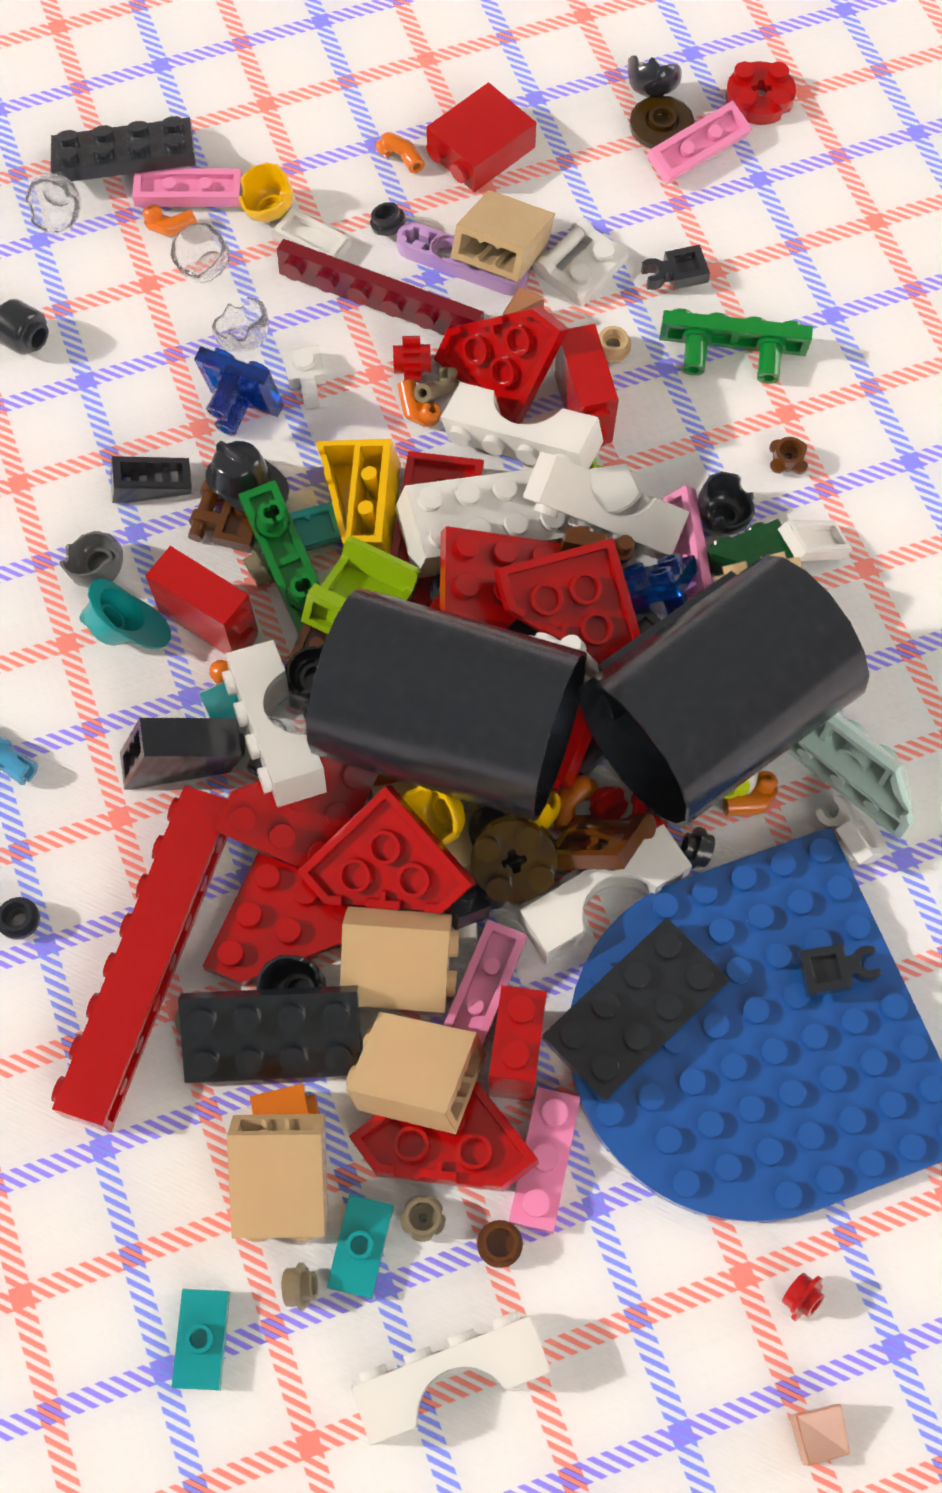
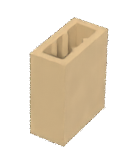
[451,190,555,282]
[340,907,459,1013]
[346,1011,486,1134]
[227,1114,328,1242]

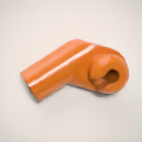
[375,132,425,174]
[142,204,198,237]

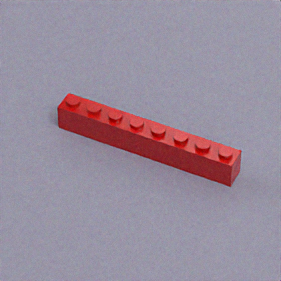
[51,785,228,1133]

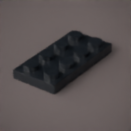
[50,116,196,184]
[541,918,730,1104]
[178,985,362,1083]

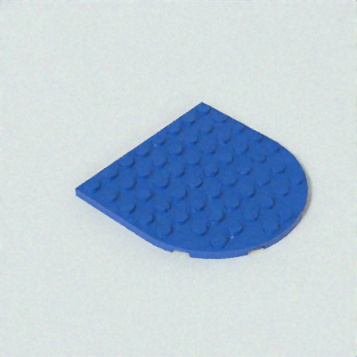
[570,826,942,1223]

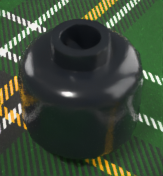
[0,299,49,355]

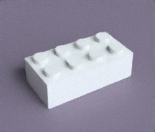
[395,468,572,578]

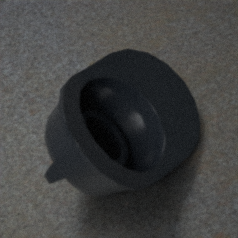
[205,441,290,515]

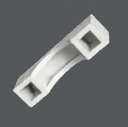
[441,382,603,469]
[523,452,689,559]
[222,640,327,807]
[518,824,692,964]
[351,1311,551,1446]

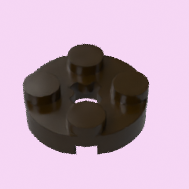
[471,815,558,902]

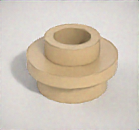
[599,326,632,363]

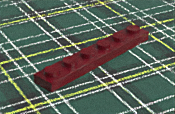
[277,239,484,334]

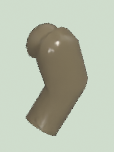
[414,367,459,403]

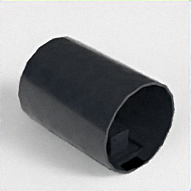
[578,555,870,827]
[307,587,587,821]

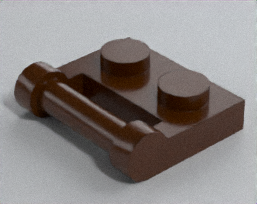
[555,814,656,871]

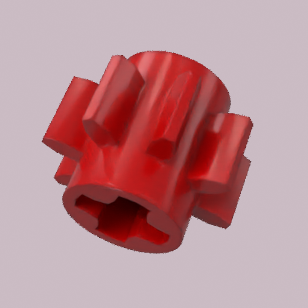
[393,336,431,382]

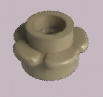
[243,549,273,587]
[400,1195,446,1242]
[281,1262,318,1311]

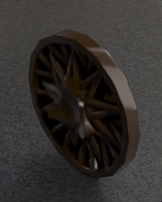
[629,96,695,149]

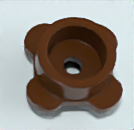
[769,437,808,474]

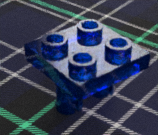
[194,346,284,436]
[622,554,699,615]

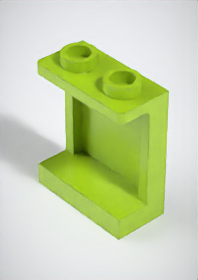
[301,536,421,634]

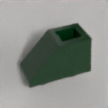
[707,519,794,576]

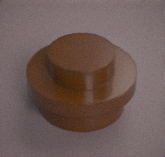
[477,1220,523,1268]

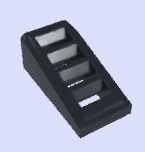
[110,456,192,503]

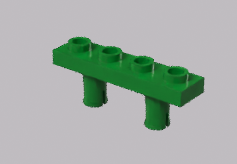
[659,308,813,384]
[238,480,321,636]

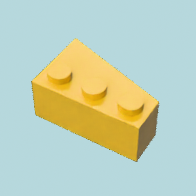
[316,439,401,554]

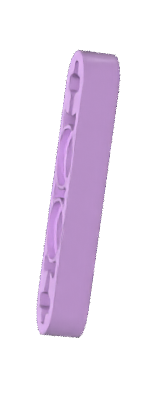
[397,222,528,296]

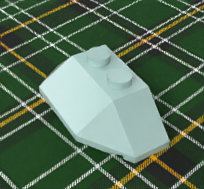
[786,713,914,839]

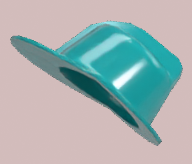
[79,579,171,649]

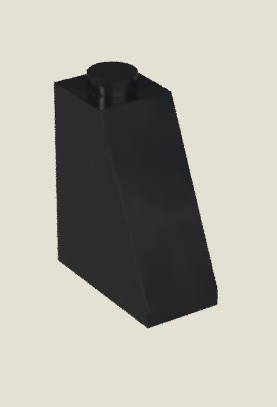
[120,718,246,790]

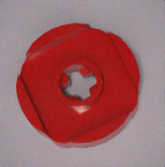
[725,61,796,125]

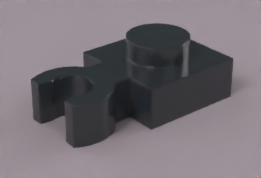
[641,244,710,290]
[443,884,506,930]
[797,944,881,997]

